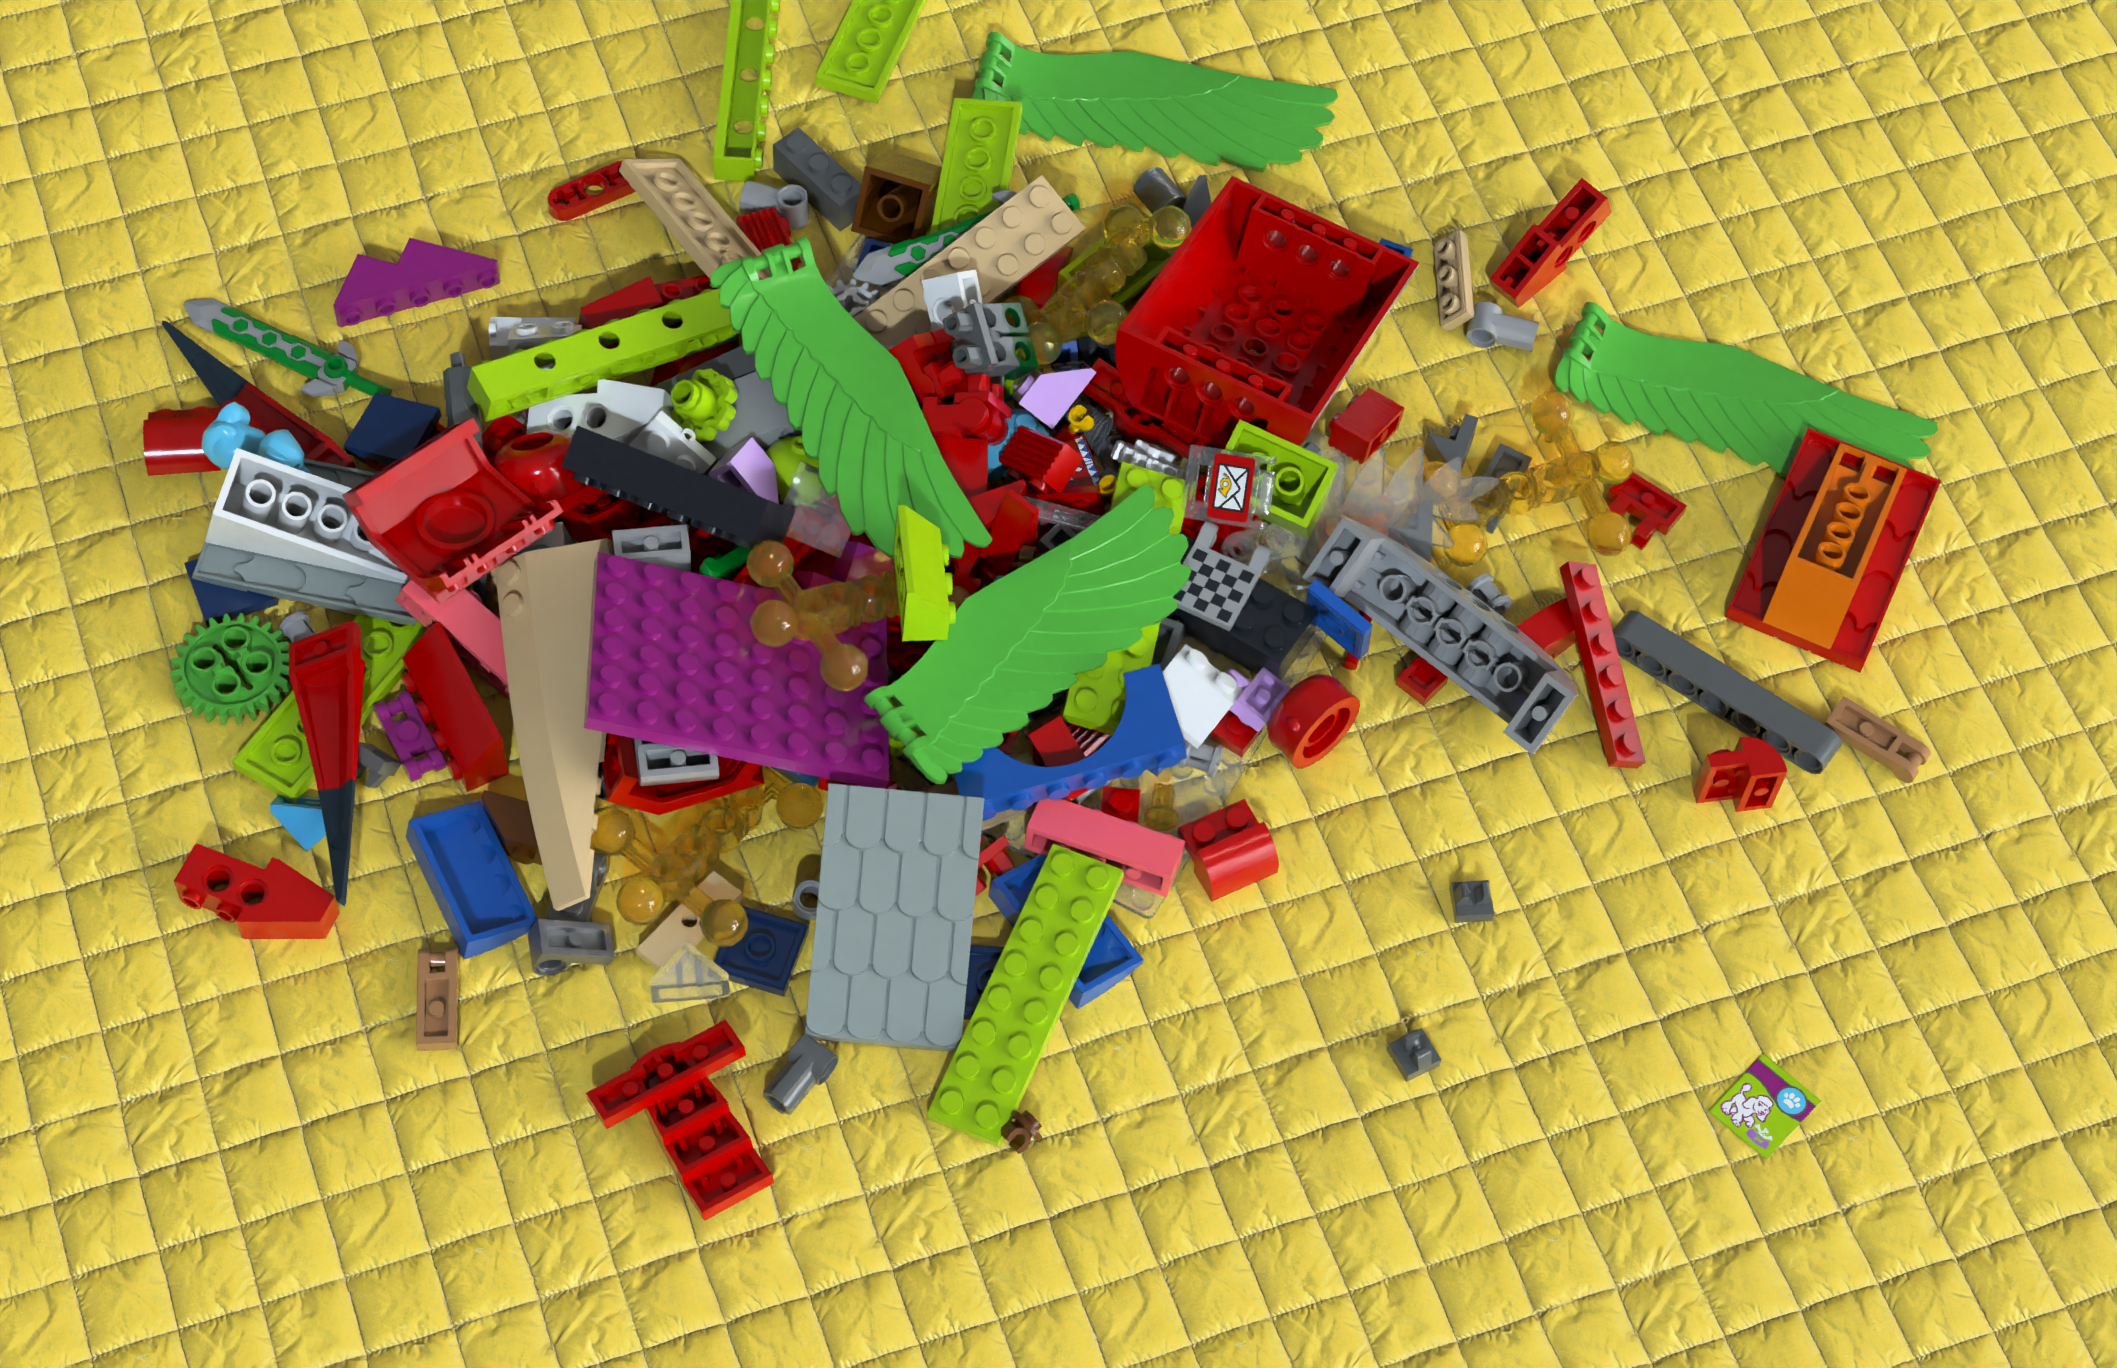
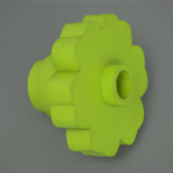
[671,368,738,443]

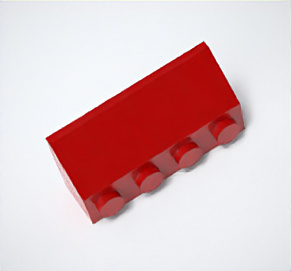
[400,621,508,792]

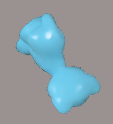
[201,402,311,473]

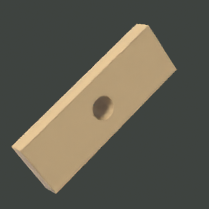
[1434,229,1475,332]
[636,870,743,977]

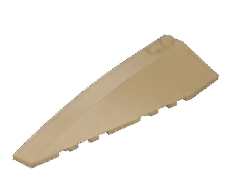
[495,538,613,911]

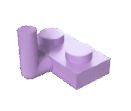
[1225,667,1291,733]

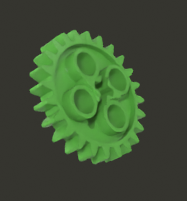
[170,613,290,725]

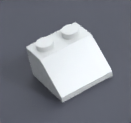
[1163,644,1244,749]

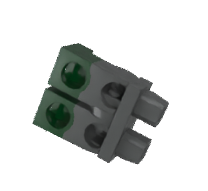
[942,303,1039,380]

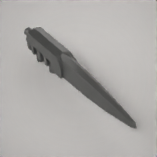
[443,352,487,607]

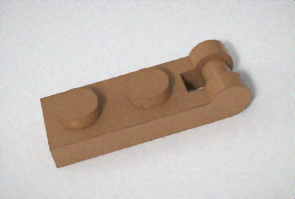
[1824,696,1931,783]
[416,948,459,1051]

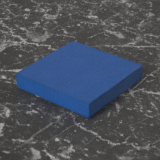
[1306,579,1372,660]

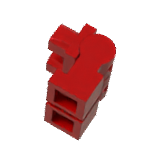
[888,328,966,404]
[922,374,1012,446]

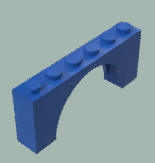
[954,663,1187,821]

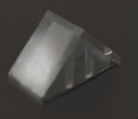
[650,942,730,1003]

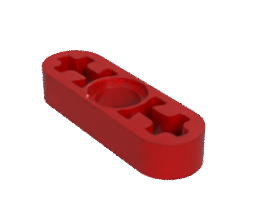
[547,160,636,221]

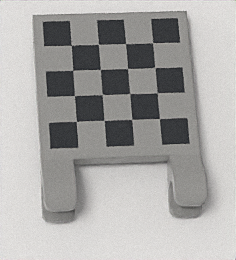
[1173,521,1271,631]

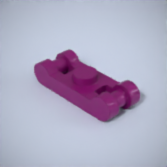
[373,690,446,783]

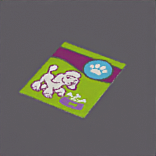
[1709,1054,1821,1160]

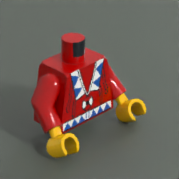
[1026,405,1116,508]

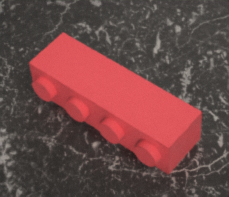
[395,579,509,699]
[1024,798,1186,898]

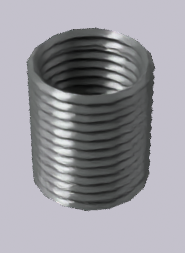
[1133,167,1187,222]
[1055,398,1112,451]

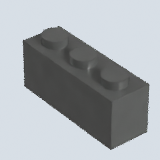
[773,127,861,231]

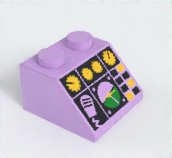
[1012,360,1097,429]

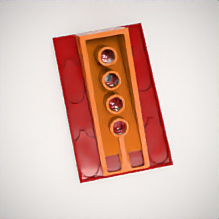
[1725,428,1941,673]

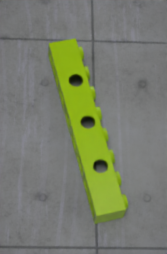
[713,0,780,182]
[467,288,741,422]

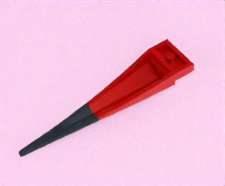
[162,320,356,469]
[289,620,365,907]

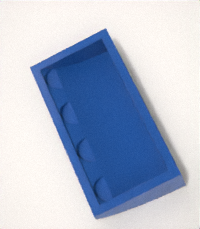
[406,801,537,959]
[988,854,1143,1009]

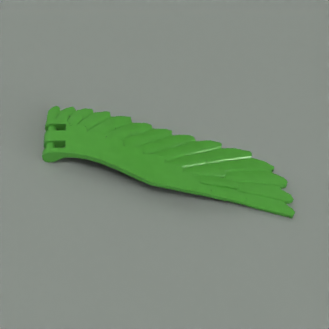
[972,32,1338,172]
[710,236,992,559]
[1553,302,1938,478]
[864,484,1192,784]

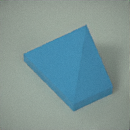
[270,795,355,851]

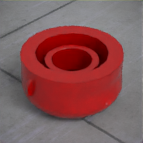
[493,430,584,503]
[1267,674,1360,769]

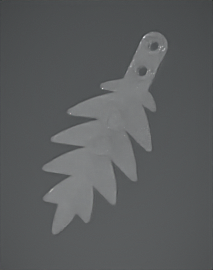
[1221,447,1500,568]

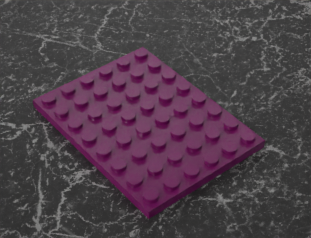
[584,552,889,788]

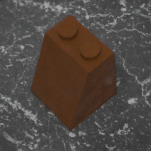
[851,151,942,244]

